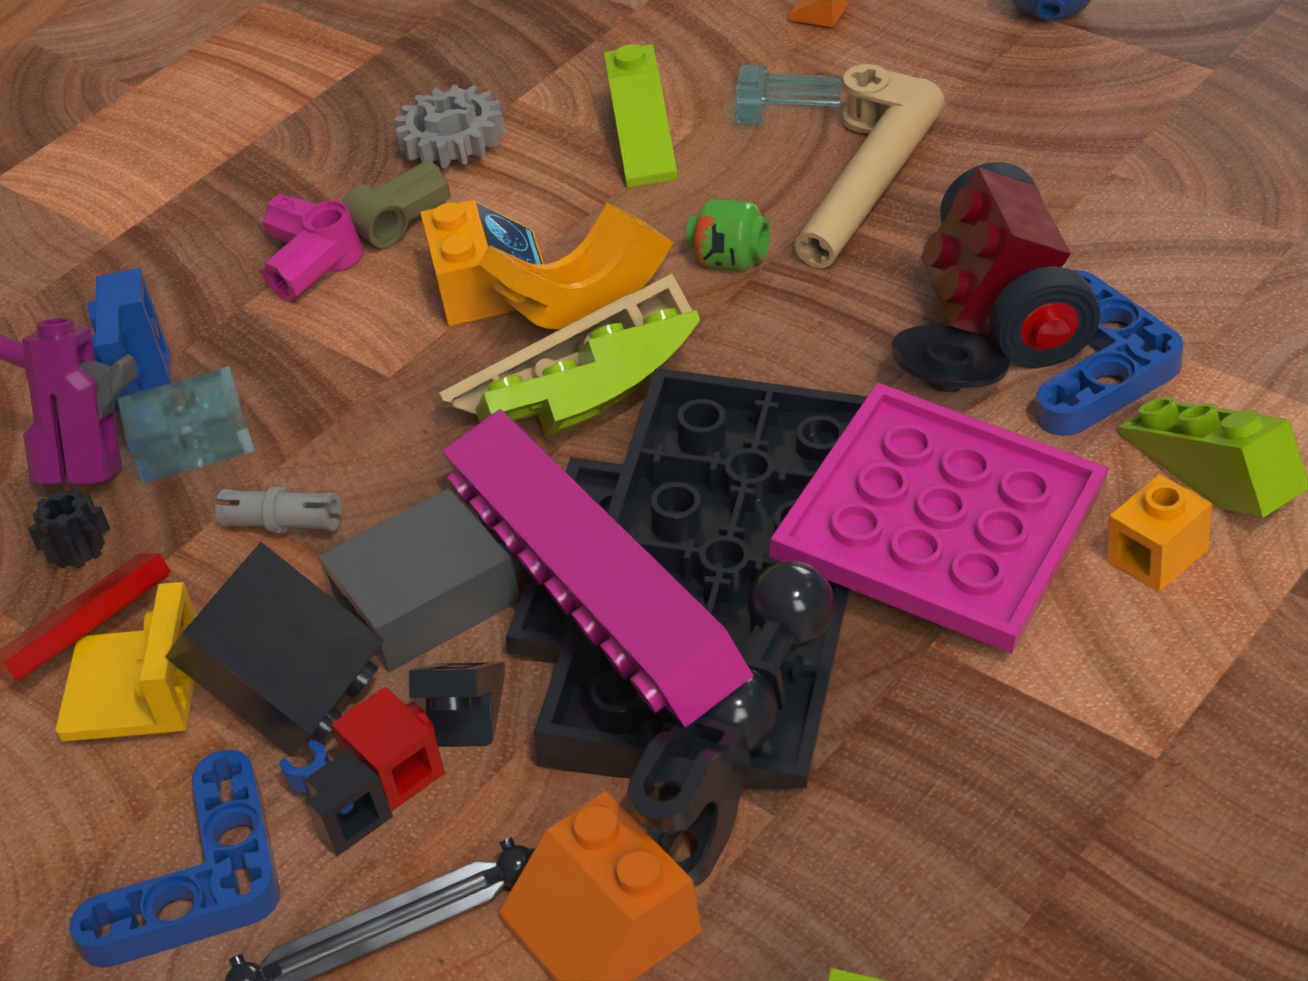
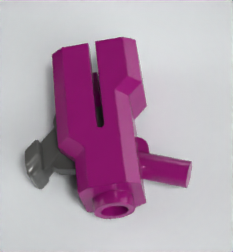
[0,318,138,483]

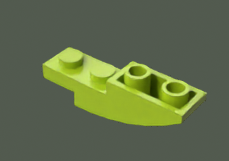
[475,308,700,436]

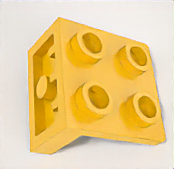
[55,582,197,742]

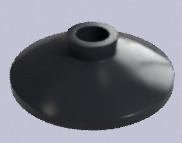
[891,325,1010,392]

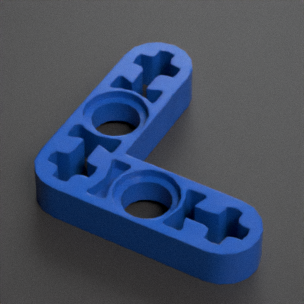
[1036,270,1183,436]
[69,749,280,968]

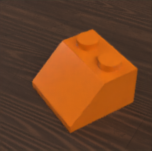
[499,790,702,981]

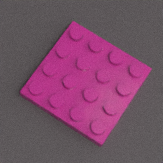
[769,383,1109,654]

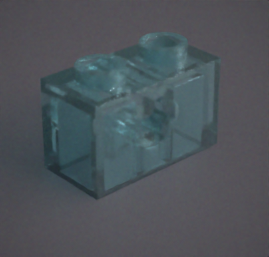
[118,366,255,484]

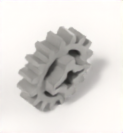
[394,85,505,168]

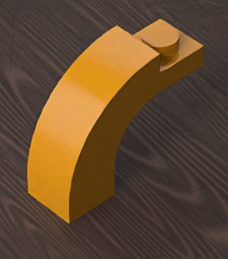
[478,202,674,330]

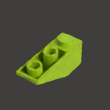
[1118,397,1308,518]

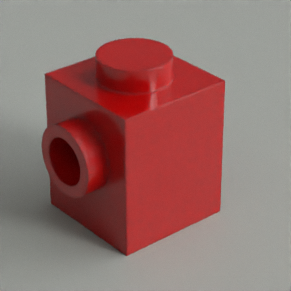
[331,686,445,812]

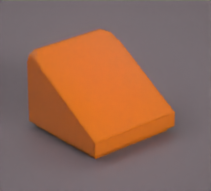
[788,0,851,28]

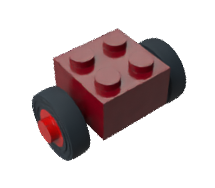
[921,162,1100,367]

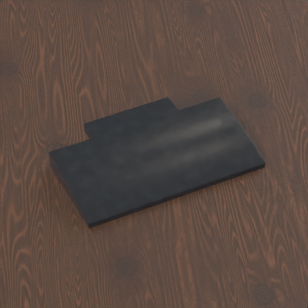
[506,368,868,788]

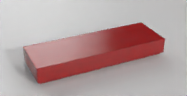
[0,553,171,681]

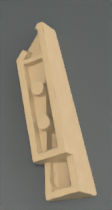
[433,273,692,416]

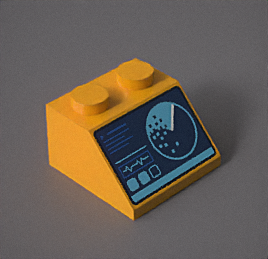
[420,200,544,327]

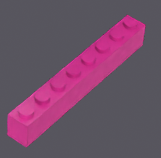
[442,409,753,728]

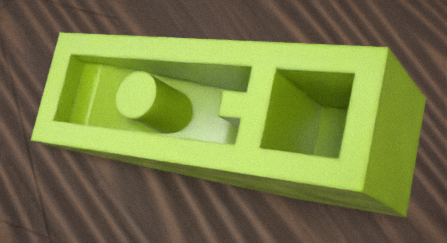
[604,44,678,188]

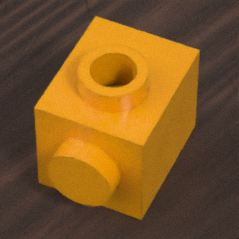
[1107,474,1212,592]

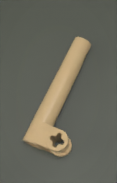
[794,64,945,268]

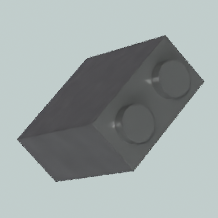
[318,488,521,672]

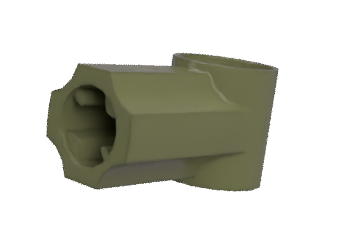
[342,160,451,249]

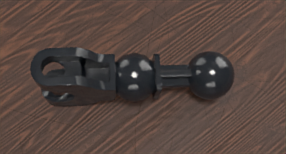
[628,560,835,887]

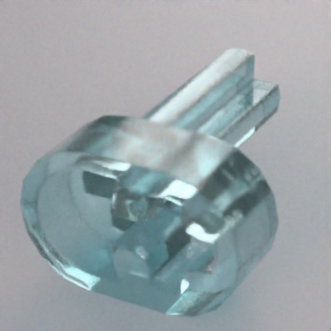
[735,64,842,124]

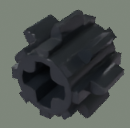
[28,489,110,569]

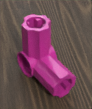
[260,193,364,303]

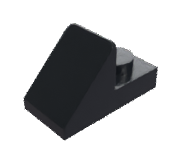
[409,662,505,747]

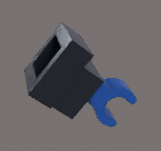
[280,740,393,856]

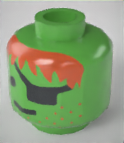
[686,198,770,272]

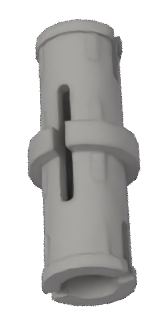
[215,486,342,534]

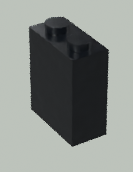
[165,542,385,757]

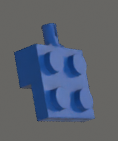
[88,268,172,432]

